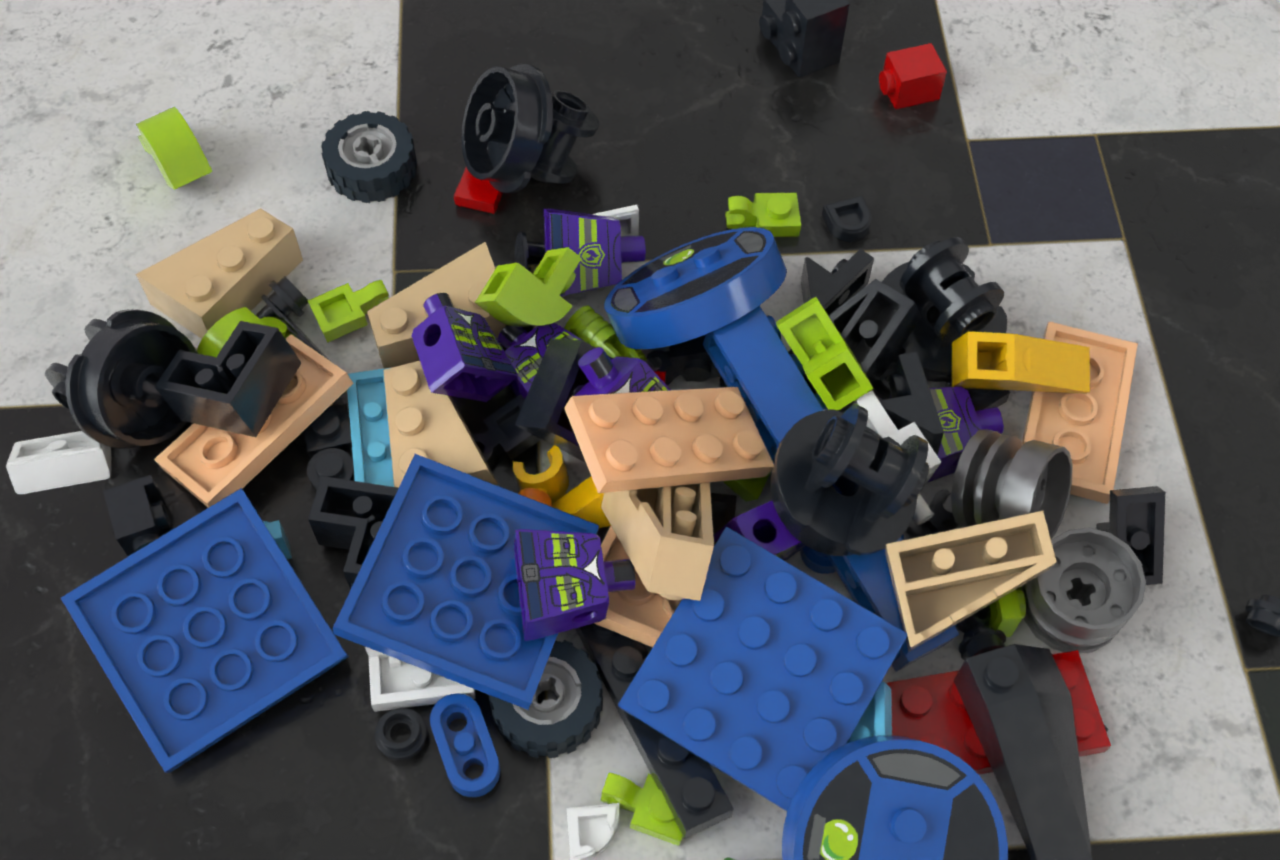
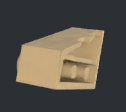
[136,208,303,339]
[601,482,714,601]
[885,511,1057,652]

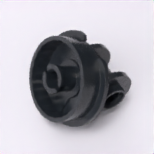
[461,64,600,193]
[882,237,1007,382]
[45,309,198,449]
[771,404,929,556]

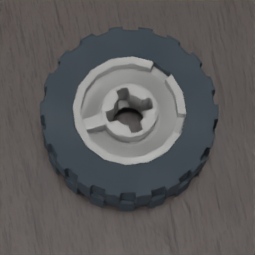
[321,111,417,203]
[489,640,603,758]

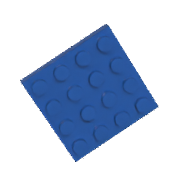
[333,454,599,710]
[61,488,349,773]
[617,527,907,812]

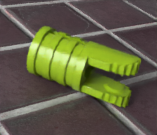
[564,305,647,363]

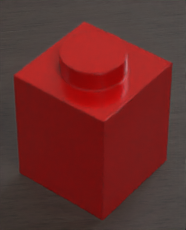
[879,43,947,110]

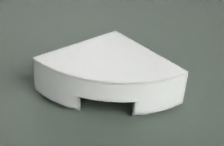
[567,803,620,860]

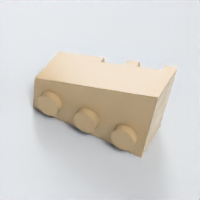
[367,242,506,369]
[383,361,500,488]

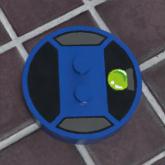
[604,227,787,349]
[782,735,1008,860]

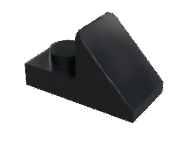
[801,249,874,316]
[879,352,944,456]
[1096,486,1166,585]

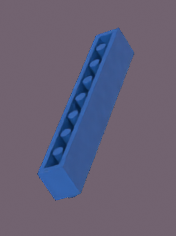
[703,305,960,672]

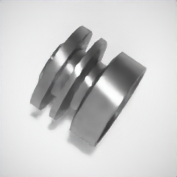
[951,429,1073,539]
[1022,528,1146,654]

